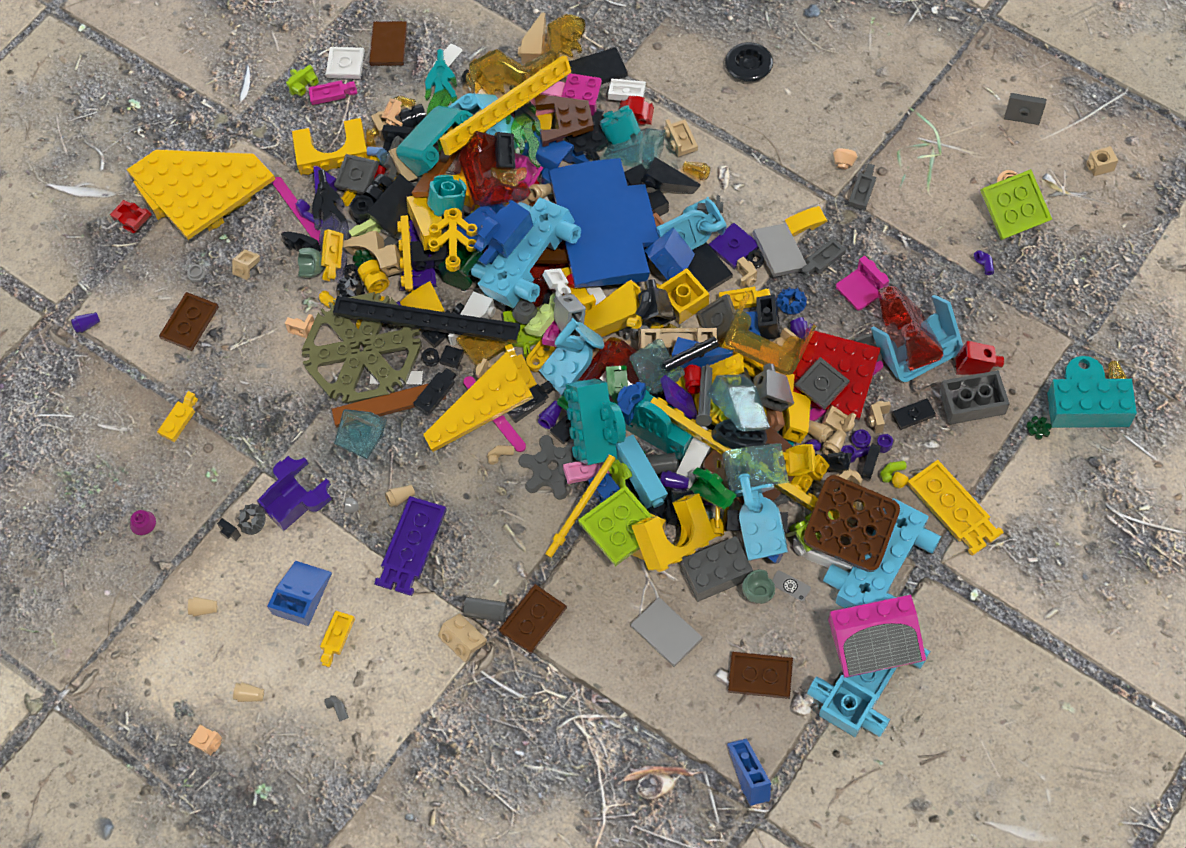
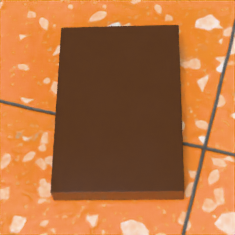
[369,21,408,66]
[159,292,219,351]
[498,584,567,655]
[728,651,793,699]

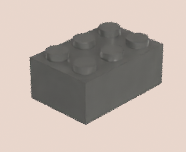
[939,370,1010,425]
[681,536,753,602]

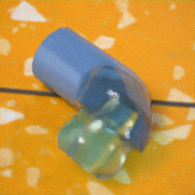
[367,147,388,165]

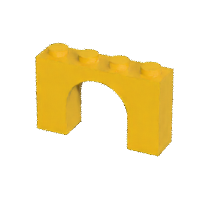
[292,118,369,175]
[631,493,715,572]

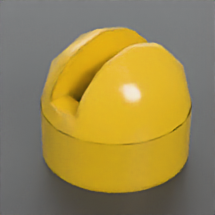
[892,472,909,488]

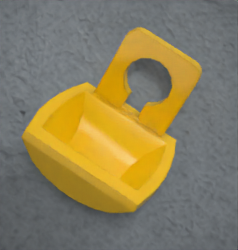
[773,444,816,476]

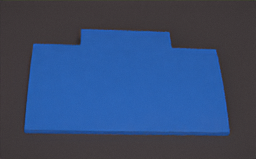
[549,158,659,288]

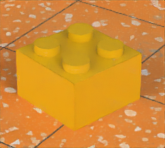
[657,268,709,324]

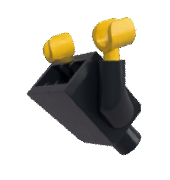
[627,279,676,329]

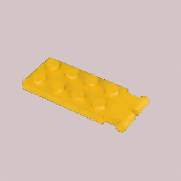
[907,460,1004,556]

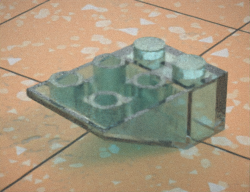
[604,128,665,165]
[707,374,770,431]
[722,443,789,492]

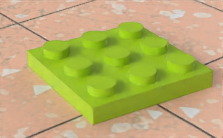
[980,169,1052,240]
[578,485,652,567]

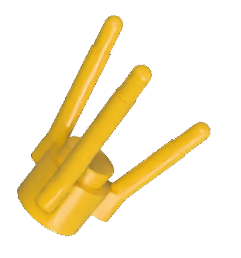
[710,506,729,537]

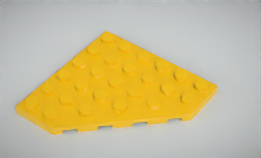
[126,150,276,240]

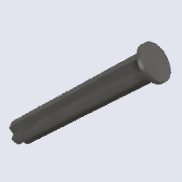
[696,364,712,426]

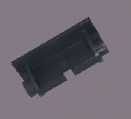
[815,451,852,472]

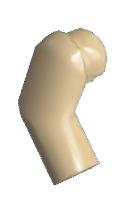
[487,445,514,465]

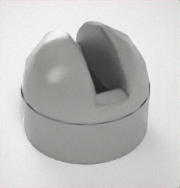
[344,497,358,513]

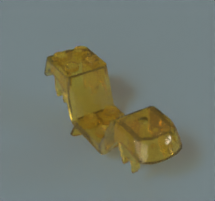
[466,14,586,95]

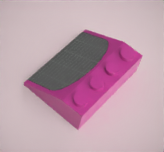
[828,595,926,678]

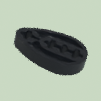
[711,417,767,453]

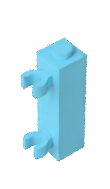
[616,434,668,509]

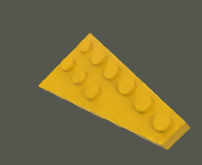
[423,350,534,452]

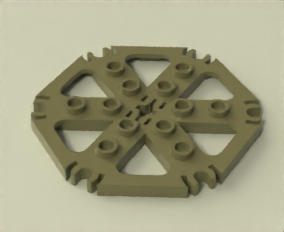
[302,292,422,404]

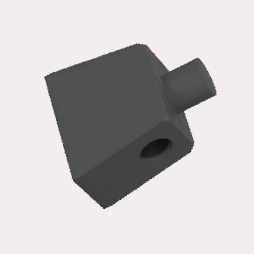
[753,363,794,412]

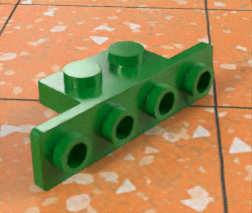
[689,467,737,510]

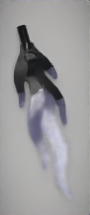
[312,169,349,290]

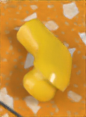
[319,291,336,308]

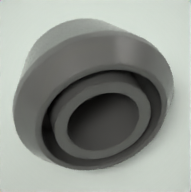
[512,300,538,324]

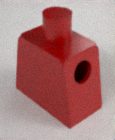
[955,341,1004,375]

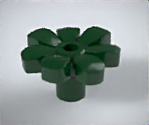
[353,249,373,268]
[1026,416,1052,440]

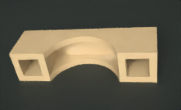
[638,328,717,348]

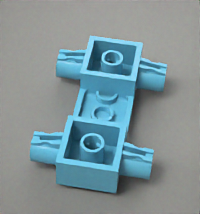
[471,197,581,308]
[823,498,942,608]
[807,648,931,738]

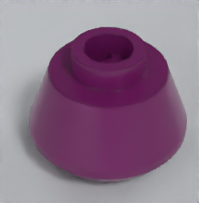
[130,510,156,535]

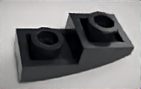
[281,232,321,252]

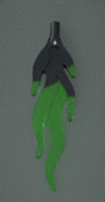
[506,85,540,168]

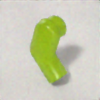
[880,461,907,483]

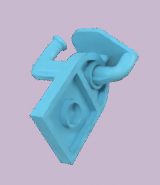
[656,197,727,250]
[539,318,604,395]
[734,474,788,561]

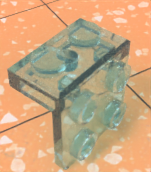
[630,339,685,394]

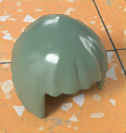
[298,248,325,278]
[742,569,776,604]

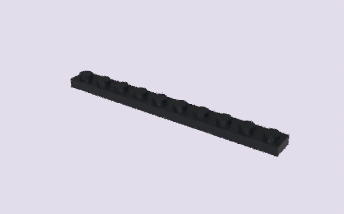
[333,296,520,344]

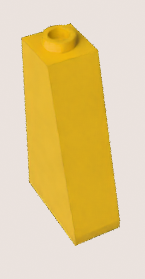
[407,196,443,250]
[584,280,643,337]

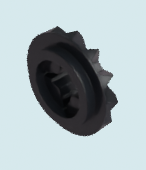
[337,274,366,297]

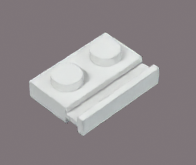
[608,79,646,101]

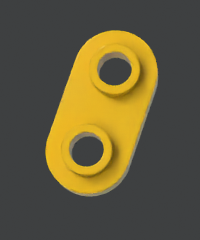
[526,339,556,372]

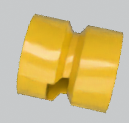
[357,260,390,294]

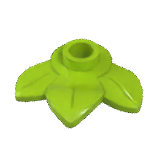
[609,459,632,489]

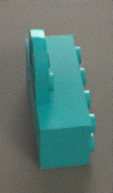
[1047,356,1137,428]
[564,379,626,465]
[625,390,696,461]

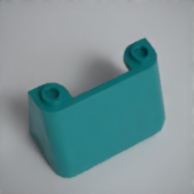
[396,106,473,177]

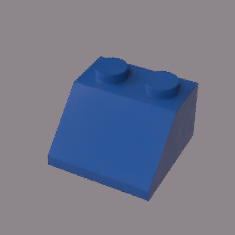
[645,227,695,280]

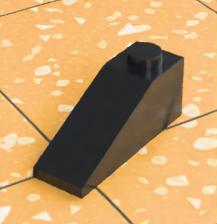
[640,157,701,194]

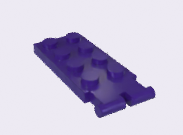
[374,496,447,596]

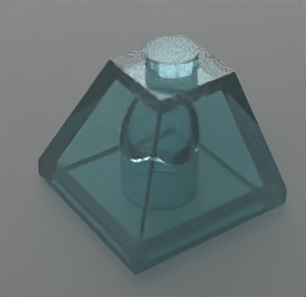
[334,409,387,459]

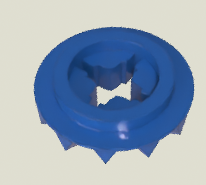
[777,287,807,314]

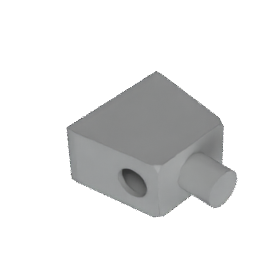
[554,294,586,336]

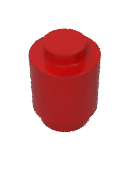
[682,365,701,394]

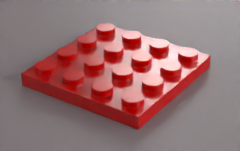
[793,329,881,420]

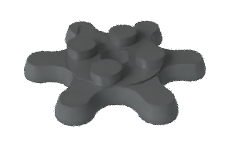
[518,435,574,500]

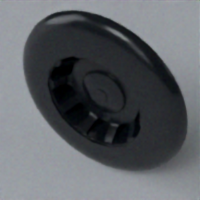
[725,42,773,82]

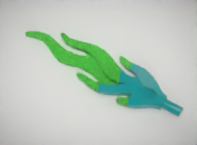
[425,49,457,152]

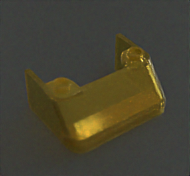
[725,291,817,375]

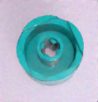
[600,105,640,145]
[427,175,467,216]

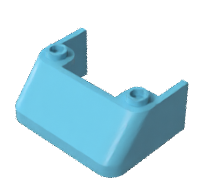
[449,93,526,170]
[871,295,963,382]

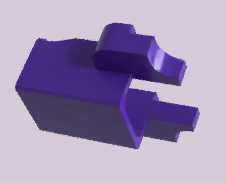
[257,456,332,531]

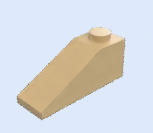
[518,13,546,65]

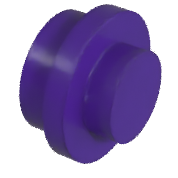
[851,429,871,448]

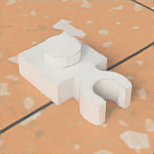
[543,268,571,297]

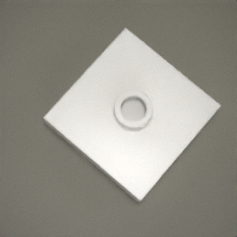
[326,47,365,79]

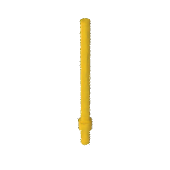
[545,454,616,558]

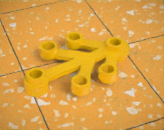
[429,208,477,272]

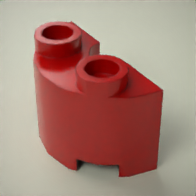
[619,96,654,125]
[110,200,152,233]

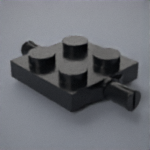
[566,115,608,161]

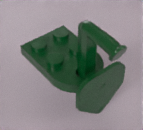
[438,241,488,290]

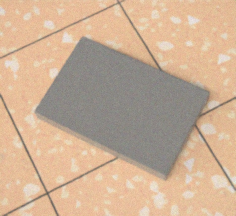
[752,223,807,277]
[631,598,703,667]

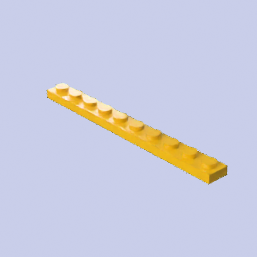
[439,56,571,156]
[651,397,818,512]

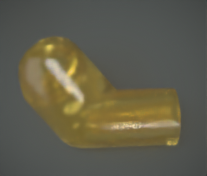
[393,95,416,108]
[366,127,378,147]

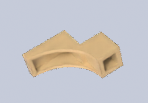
[343,231,404,276]

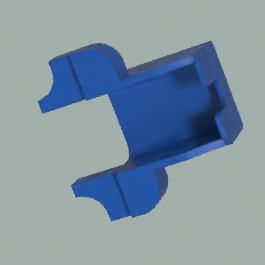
[522,128,589,184]
[474,200,534,266]

